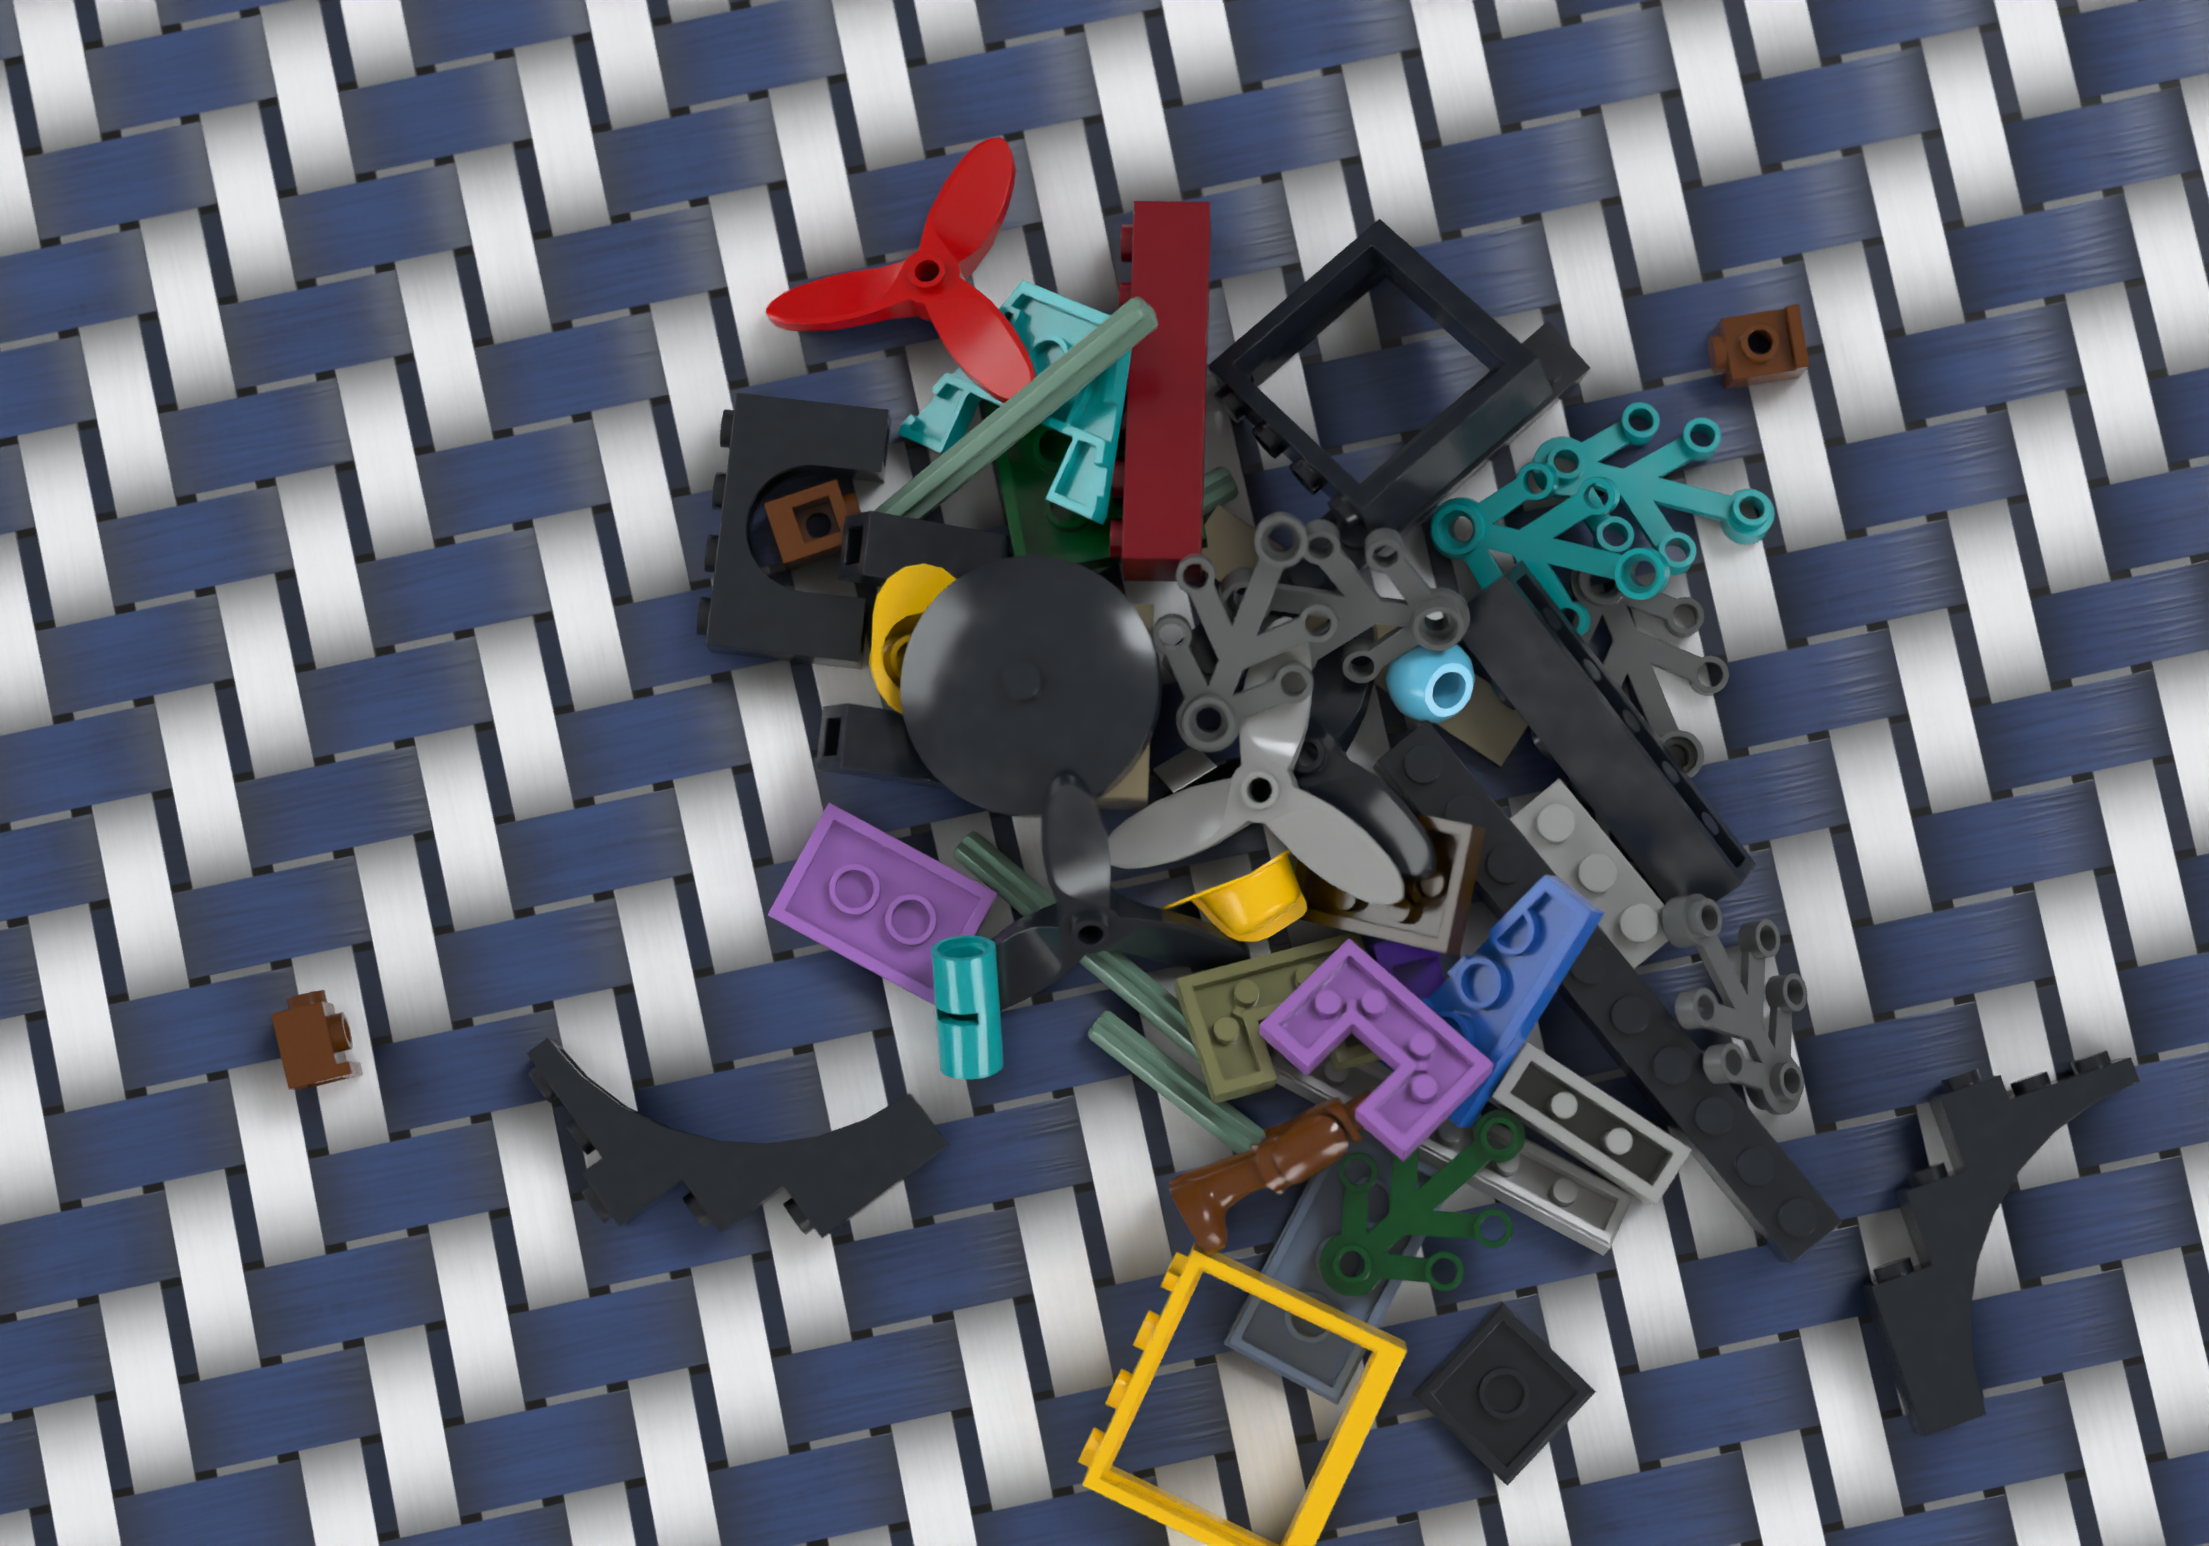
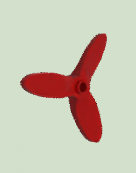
[766,137,1037,404]

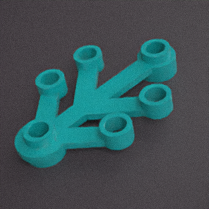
[1532,402,1775,576]
[1430,462,1670,636]

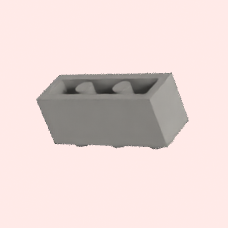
[1510,778,1669,969]
[1488,1042,1692,1205]

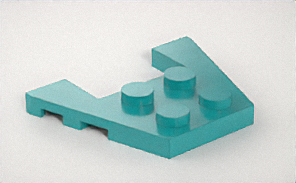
[897,280,1132,525]

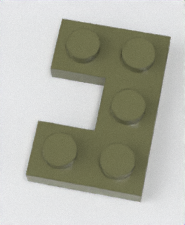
[1174,932,1381,1104]

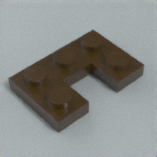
[1295,814,1486,956]

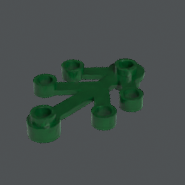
[1320,1110,1525,1296]

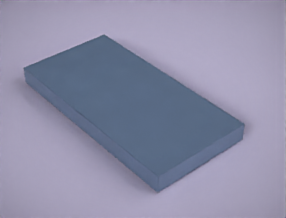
[1223,1129,1443,1405]

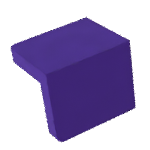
[1369,940,1444,999]

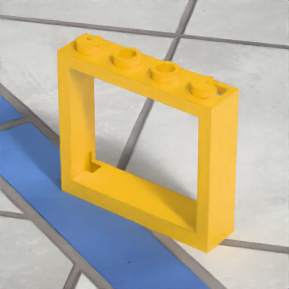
[1078,1242,1407,1546]

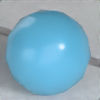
[1385,644,1475,723]

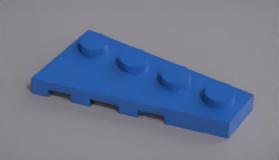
[1378,875,1604,1127]

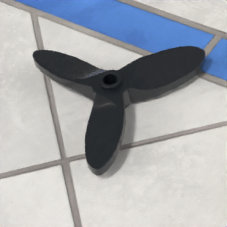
[1161,618,1437,880]
[991,775,1251,1011]

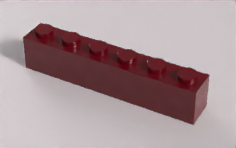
[1110,201,1211,582]

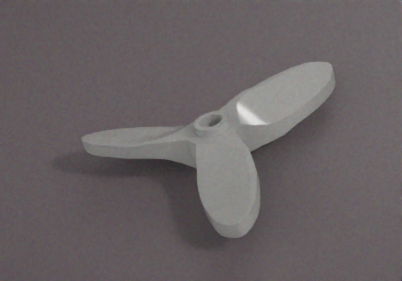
[1108,617,1404,905]

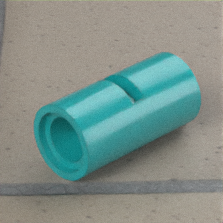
[931,935,1004,1080]

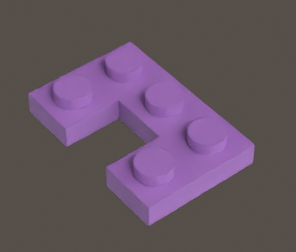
[1259,938,1493,1161]

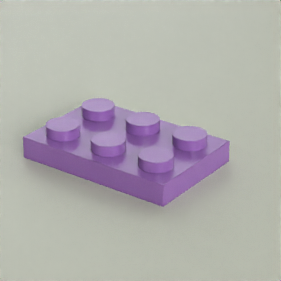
[768,803,998,1005]

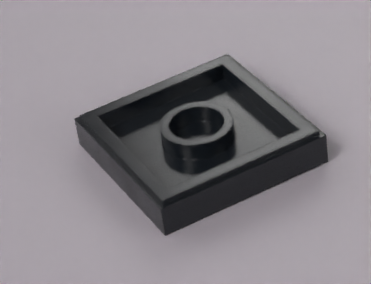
[1412,1301,1596,1486]

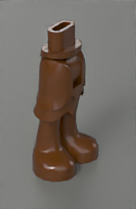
[1169,1089,1371,1257]

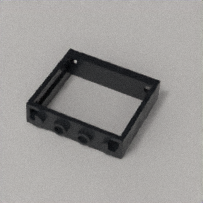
[1208,218,1554,535]

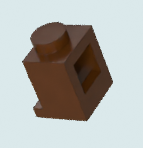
[1708,304,1810,389]
[764,479,861,572]
[271,990,363,1091]

